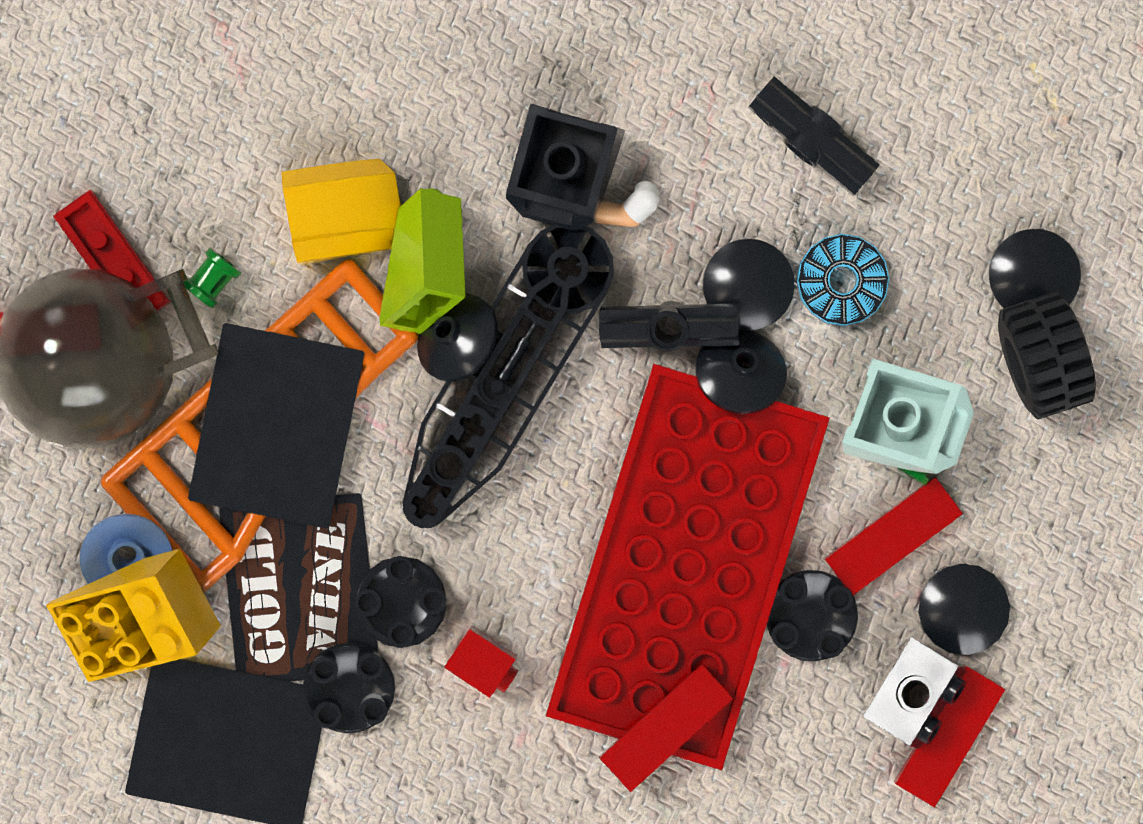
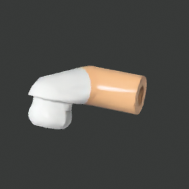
[595,181,660,227]

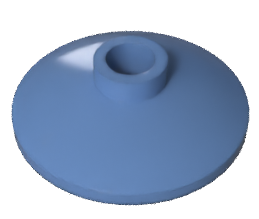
[80,514,172,584]

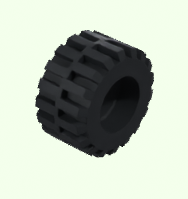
[998,291,1096,420]

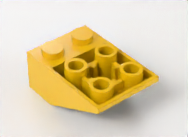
[46,548,221,682]

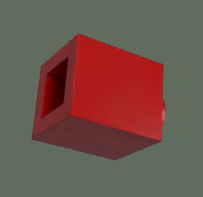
[444,626,519,698]

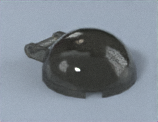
[0,268,220,449]

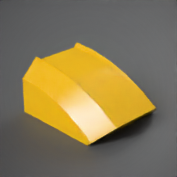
[281,158,401,265]

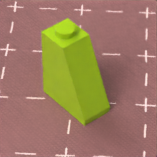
[379,188,466,334]

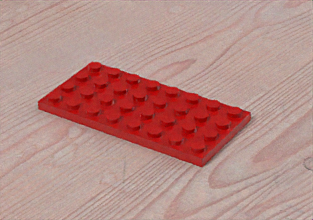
[546,363,830,770]

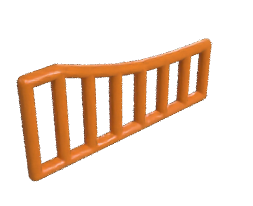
[101,259,418,593]

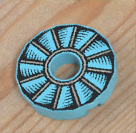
[796,234,889,326]

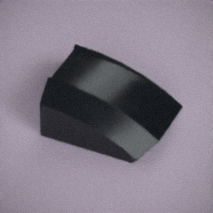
[506,103,625,232]

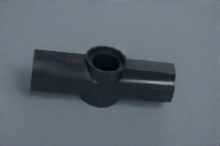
[748,76,880,196]
[599,301,741,351]

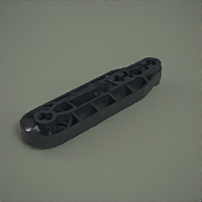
[403,224,614,528]

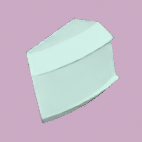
[842,358,974,474]

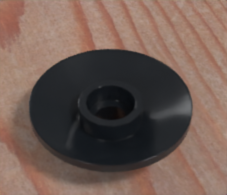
[417,293,498,382]
[695,330,787,414]

